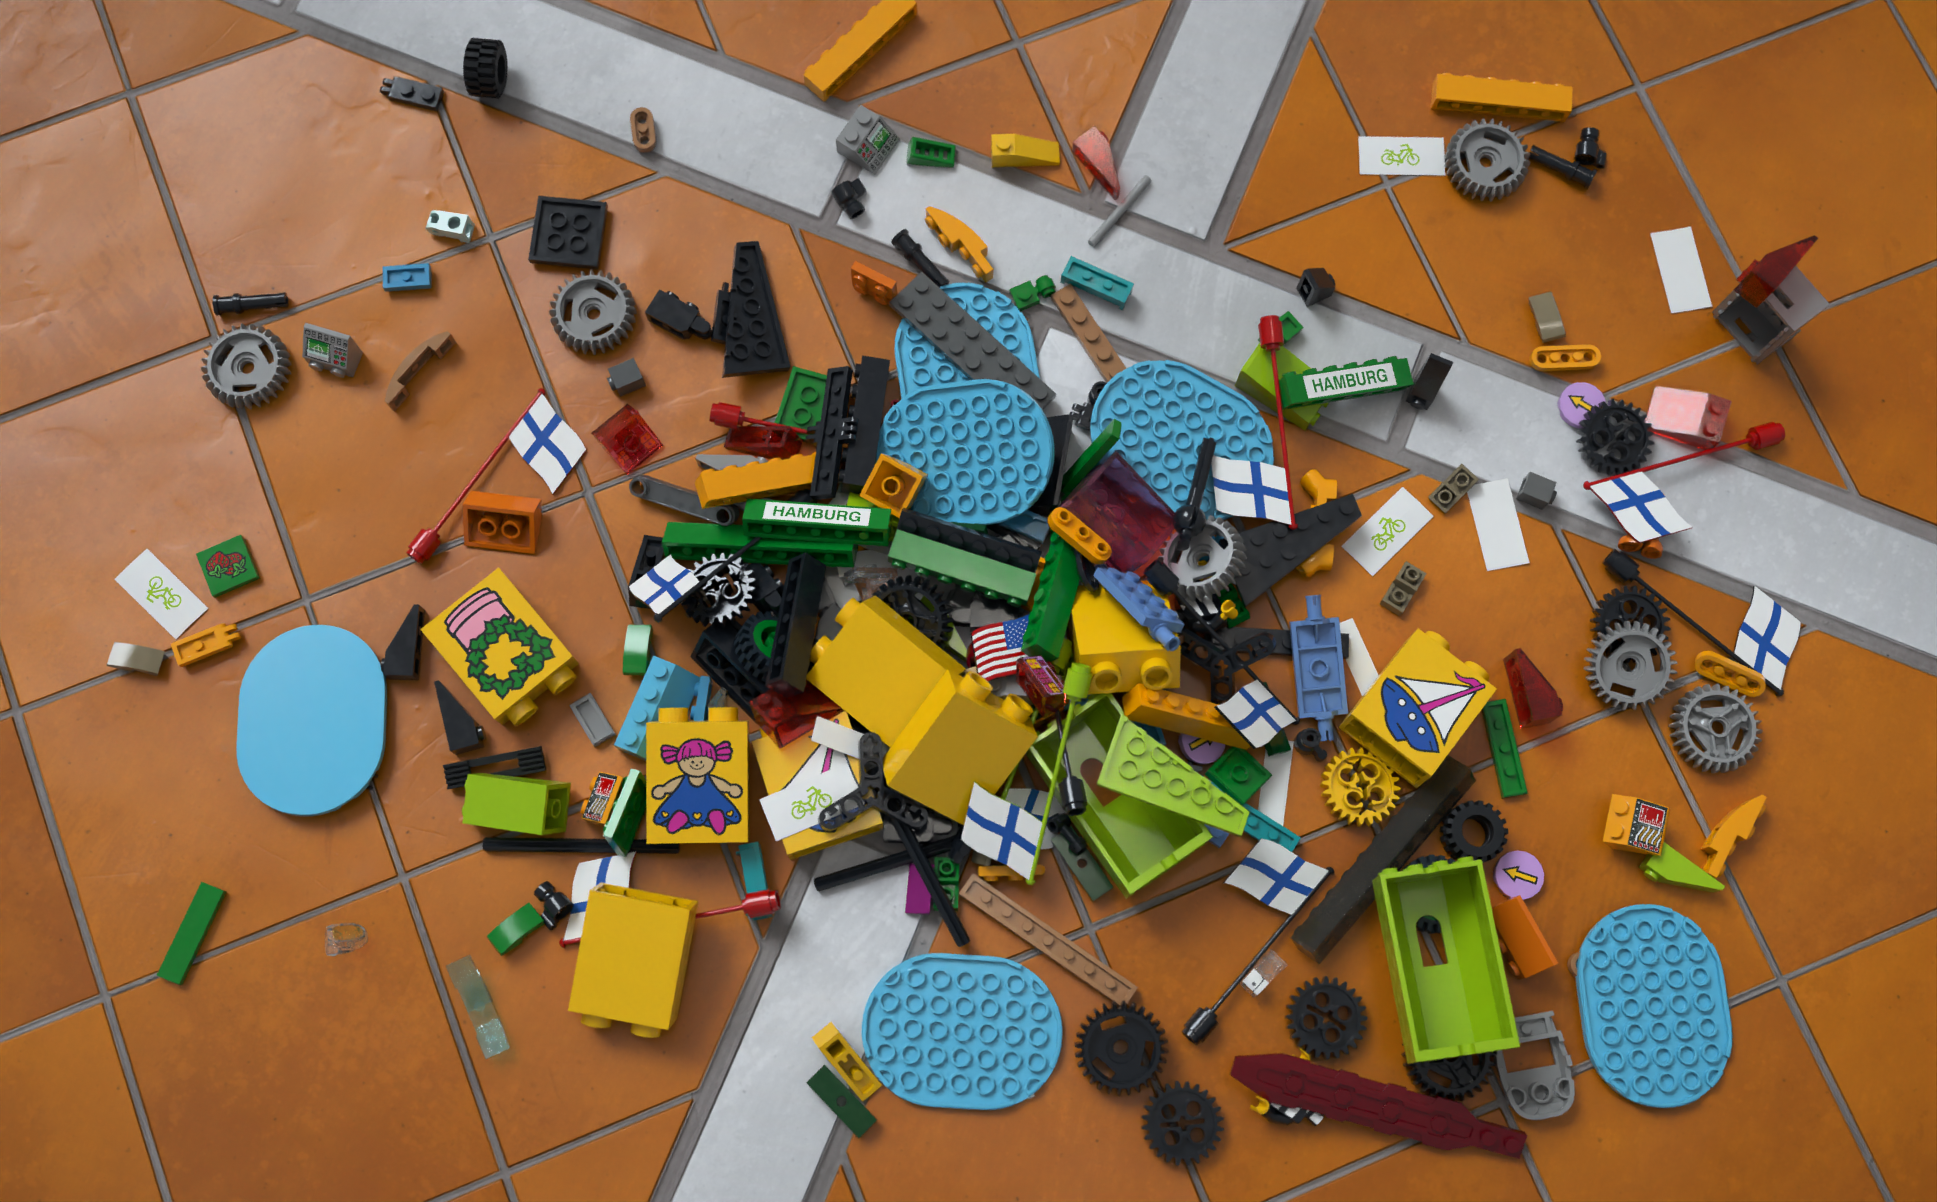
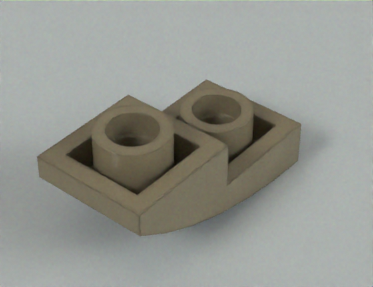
[1529,292,1566,343]
[1428,464,1479,513]
[1380,561,1427,616]
[107,642,165,676]

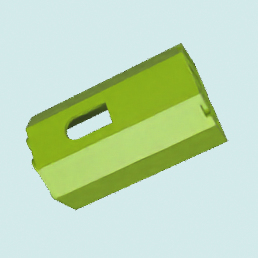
[1025,693,1213,899]
[1372,856,1520,1064]

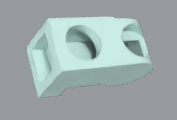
[425,210,475,243]

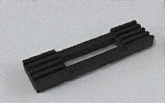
[443,746,546,789]

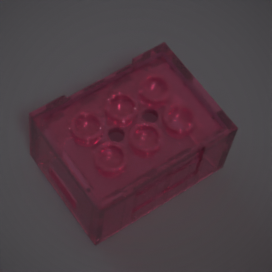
[1057,451,1175,573]

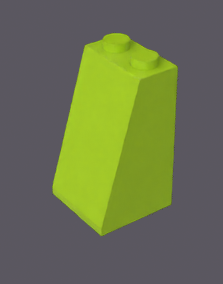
[1235,343,1330,430]
[462,773,571,835]

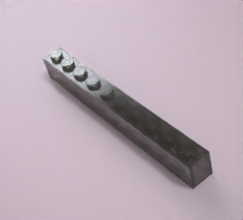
[1291,755,1476,964]

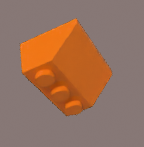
[463,491,542,554]
[1491,895,1558,980]

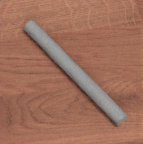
[1088,175,1152,247]

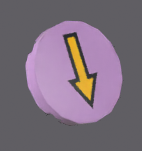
[1557,382,1605,428]
[1178,733,1225,765]
[1493,850,1544,900]

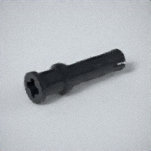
[1528,144,1597,189]
[891,229,949,288]
[212,292,289,316]

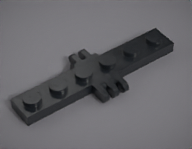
[805,366,859,500]

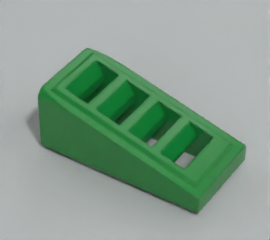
[906,137,956,168]

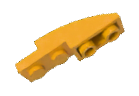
[925,206,994,283]
[1701,795,1767,878]

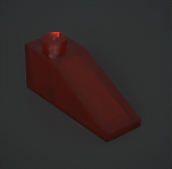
[1072,126,1121,200]
[724,426,803,460]

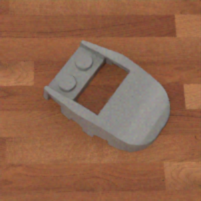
[1493,1011,1575,1120]

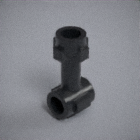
[1047,813,1088,856]

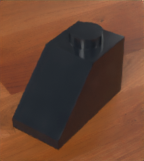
[1296,268,1335,307]

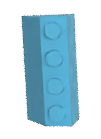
[614,656,700,761]

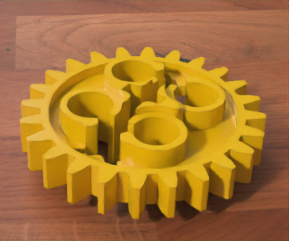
[1320,747,1401,827]

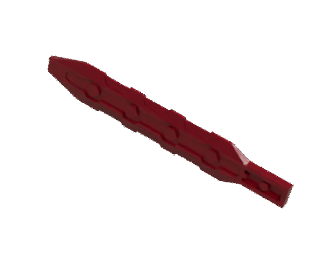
[1230,1053,1527,1159]

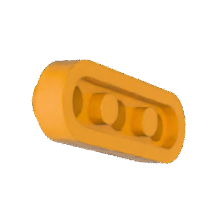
[1529,344,1601,371]
[1048,507,1111,565]
[1695,651,1766,697]

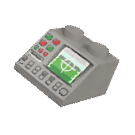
[836,105,900,174]
[302,323,363,378]

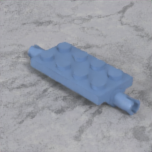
[1093,563,1185,651]
[1289,595,1348,741]

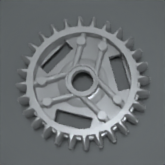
[1444,118,1530,202]
[549,269,637,355]
[201,323,292,410]
[1158,515,1247,602]
[1584,621,1678,710]
[1668,684,1763,773]

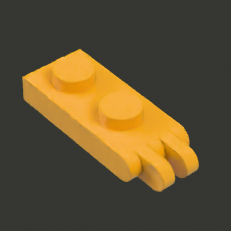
[171,623,241,667]
[978,865,1045,881]

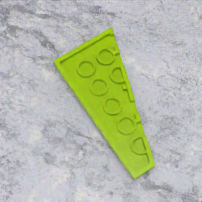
[1096,714,1249,837]

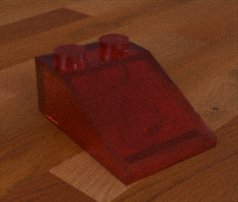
[1734,235,1818,308]
[1644,386,1732,450]
[1503,648,1563,729]
[749,684,843,749]

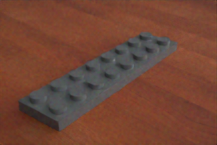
[889,271,1056,410]

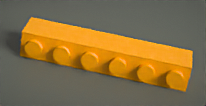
[803,0,917,102]
[1431,73,1572,122]
[694,452,840,509]
[1122,683,1251,750]

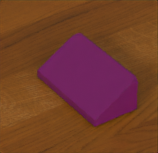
[905,863,934,915]

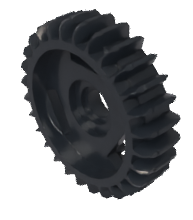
[873,575,954,649]
[1074,1000,1168,1096]
[1401,1043,1497,1101]

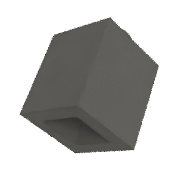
[607,358,646,397]
[1516,472,1557,510]

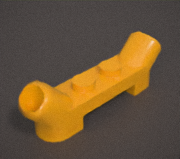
[1296,469,1337,577]

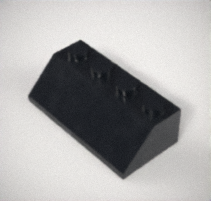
[1028,414,1074,517]
[690,621,783,723]

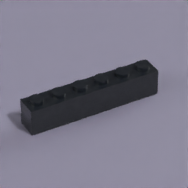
[838,355,890,495]
[765,552,826,698]

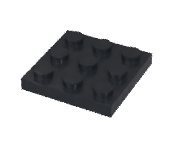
[528,196,608,270]

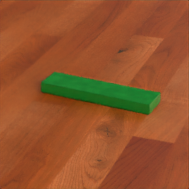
[1061,419,1122,494]
[1482,699,1528,798]
[157,882,226,985]

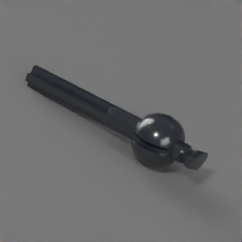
[1173,437,1217,551]

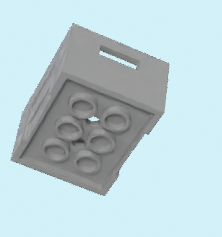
[1712,250,1830,365]

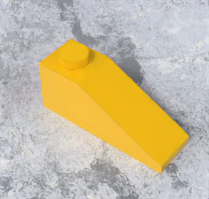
[991,134,1060,168]
[812,1022,882,1102]

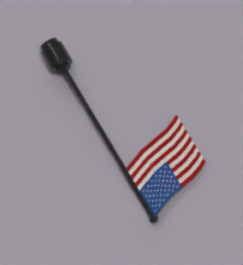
[970,614,1087,816]

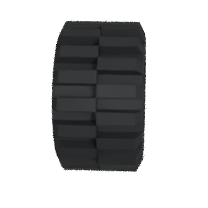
[463,38,508,99]
[1440,800,1508,863]

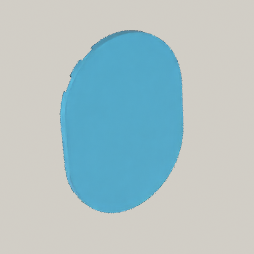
[894,283,1040,399]
[1090,360,1274,520]
[875,379,1055,525]
[236,625,387,816]
[1576,904,1732,1108]
[862,953,1062,1110]

